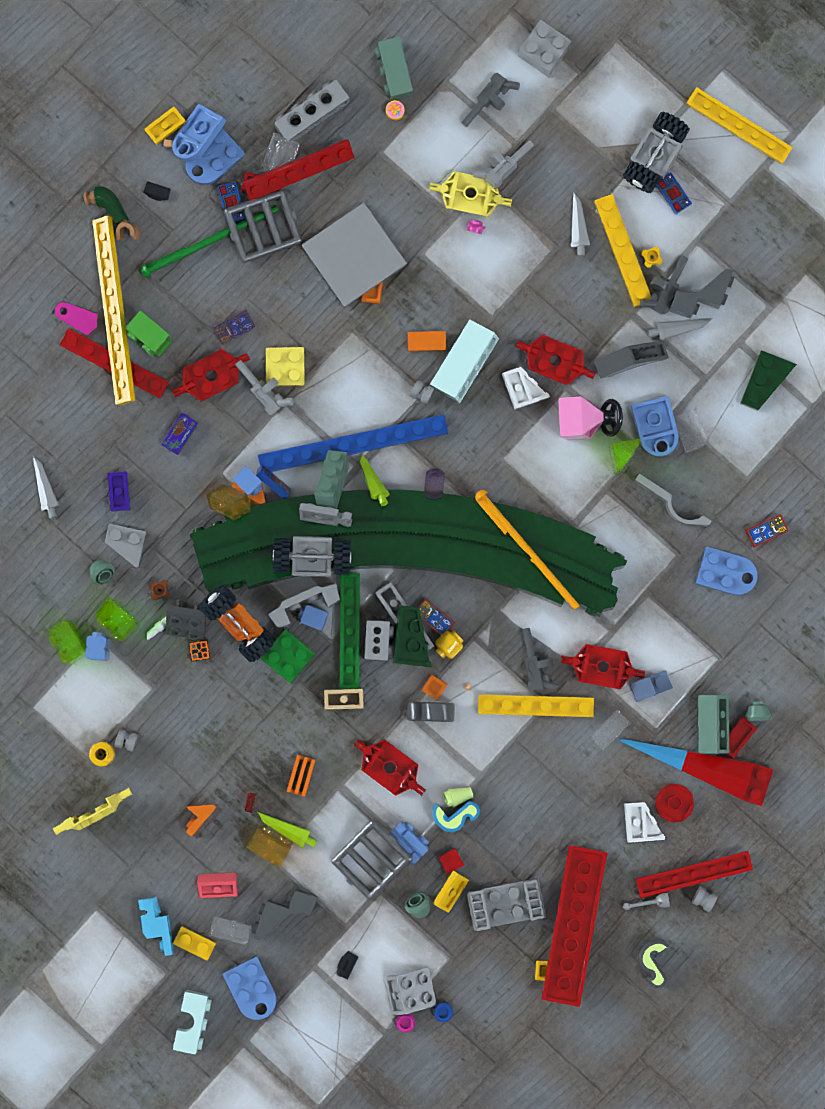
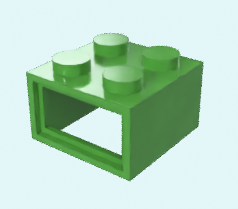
[125,310,173,358]

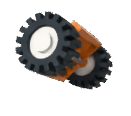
[199,585,275,662]

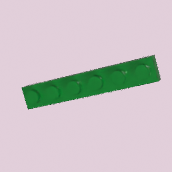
[340,573,360,689]

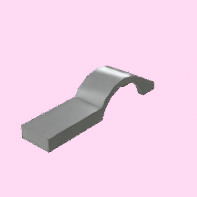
[634,473,712,527]

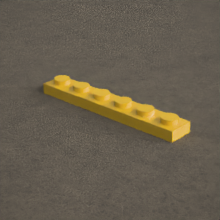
[686,87,793,165]
[594,194,651,307]
[478,695,594,717]

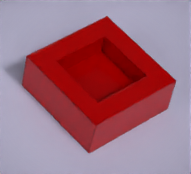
[438,848,464,875]

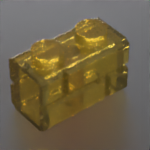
[207,484,251,520]
[246,826,292,868]

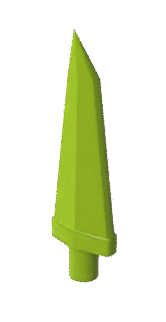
[360,454,390,506]
[257,812,317,848]

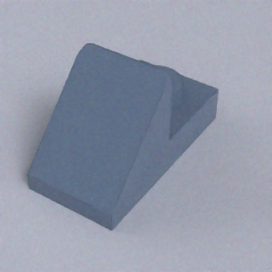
[630,670,673,702]

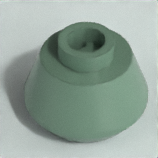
[90,560,115,585]
[745,701,772,721]
[405,893,430,918]

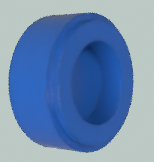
[434,1002,453,1022]

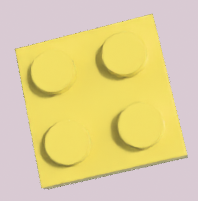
[266,347,305,386]

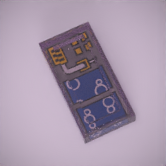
[213,310,255,345]

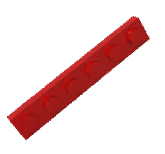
[243,139,355,201]
[59,328,169,399]
[635,851,753,898]

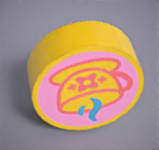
[386,100,405,121]

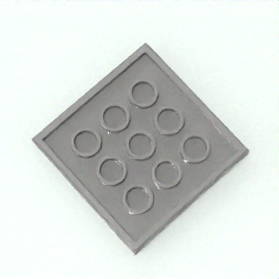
[301,203,407,308]

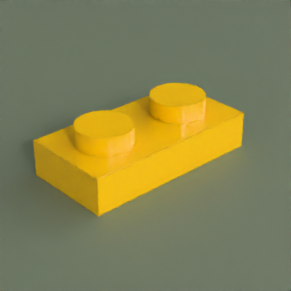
[144,106,186,145]
[433,871,469,913]
[173,926,216,961]

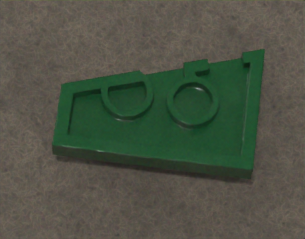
[740,350,797,411]
[393,605,432,668]

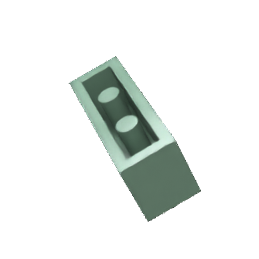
[375,37,413,101]
[315,450,349,509]
[698,695,729,754]

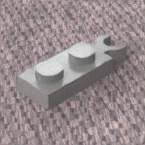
[299,503,352,527]

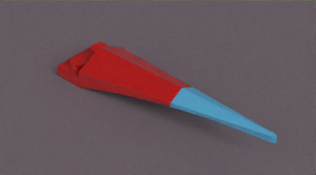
[620,739,773,806]

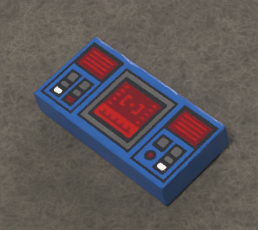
[656,172,692,215]
[217,182,245,224]
[256,464,291,499]

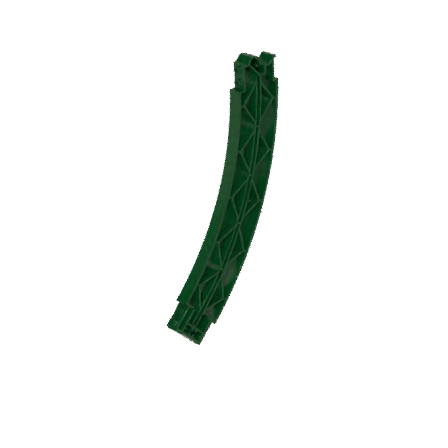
[190,490,627,617]

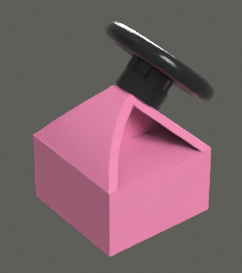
[559,396,623,440]

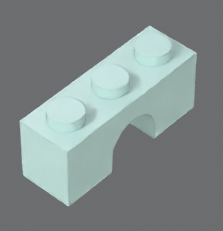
[173,990,212,1054]

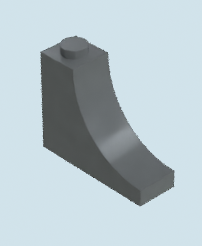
[594,340,669,379]

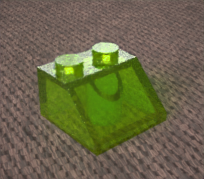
[95,597,141,642]
[48,619,87,665]

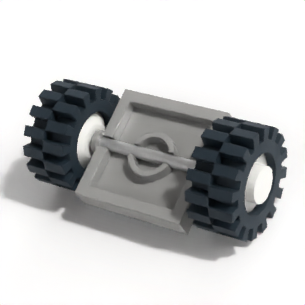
[622,112,690,193]
[273,536,351,577]

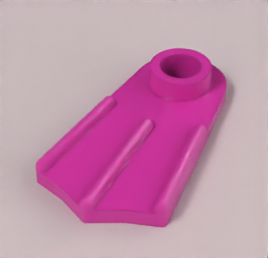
[55,302,98,336]

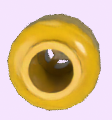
[435,631,463,659]
[89,741,116,767]

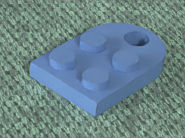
[172,104,227,162]
[186,128,246,185]
[631,396,679,457]
[695,547,757,595]
[222,956,277,1020]

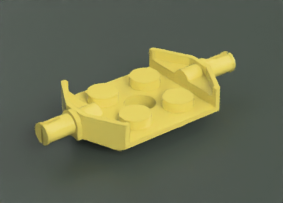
[429,171,512,218]
[53,788,132,835]

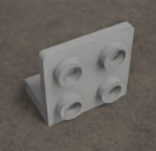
[385,968,436,1015]

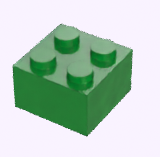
[261,629,316,684]

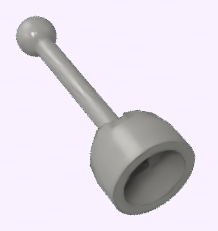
[623,892,670,910]

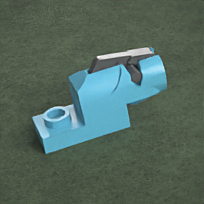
[137,897,174,956]

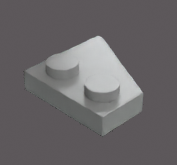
[105,524,147,568]

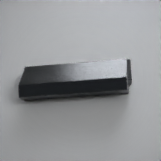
[143,181,171,201]
[337,951,358,980]

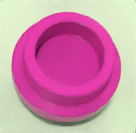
[396,1013,415,1032]

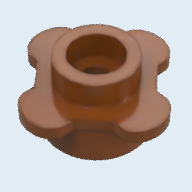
[149,580,170,600]

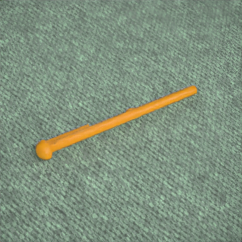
[475,490,580,610]

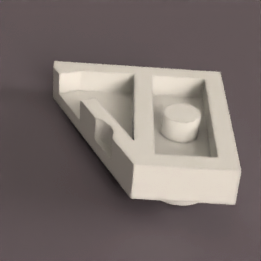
[502,367,550,410]
[624,802,665,843]

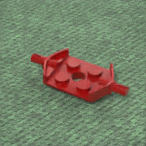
[515,334,596,386]
[172,348,250,402]
[560,644,645,690]
[354,739,426,796]

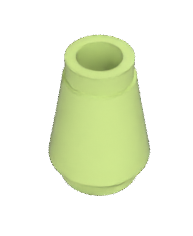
[443,787,473,808]

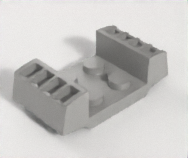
[268,584,340,629]
[467,878,546,931]

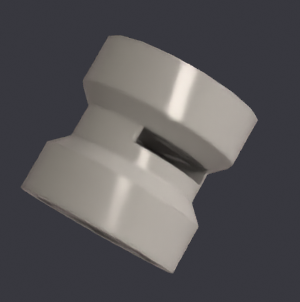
[410,380,435,405]
[115,729,139,752]
[692,886,718,912]

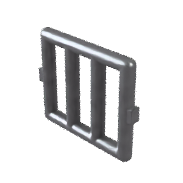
[224,189,302,263]
[331,819,413,900]

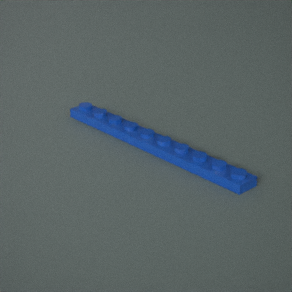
[258,415,448,472]

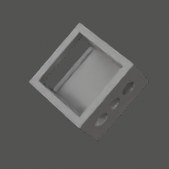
[518,20,572,78]
[365,620,394,661]

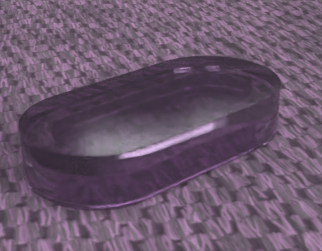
[424,469,445,499]

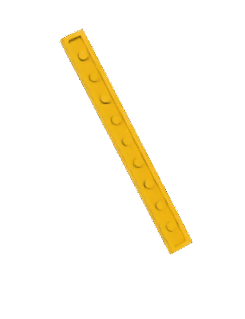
[92,216,135,406]

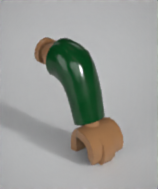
[84,186,141,240]

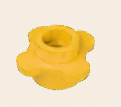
[641,247,663,268]

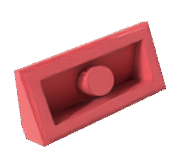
[197,873,238,898]

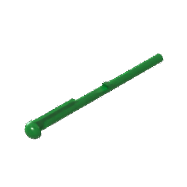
[141,205,279,278]

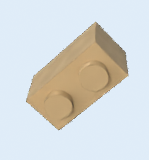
[324,689,364,710]

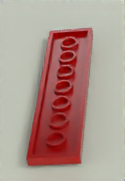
[541,845,607,1007]

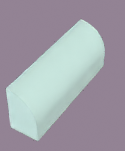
[430,320,499,403]

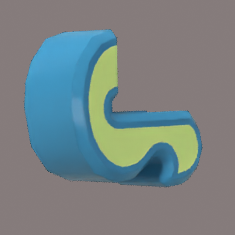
[432,801,480,832]

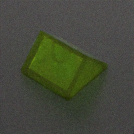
[609,438,642,476]

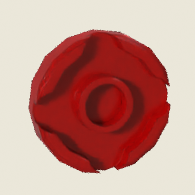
[655,784,694,822]

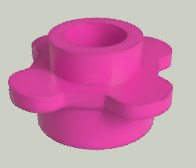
[467,219,486,234]

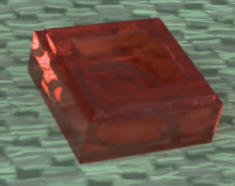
[244,792,257,813]

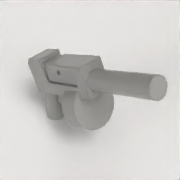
[473,140,534,188]
[235,360,294,415]

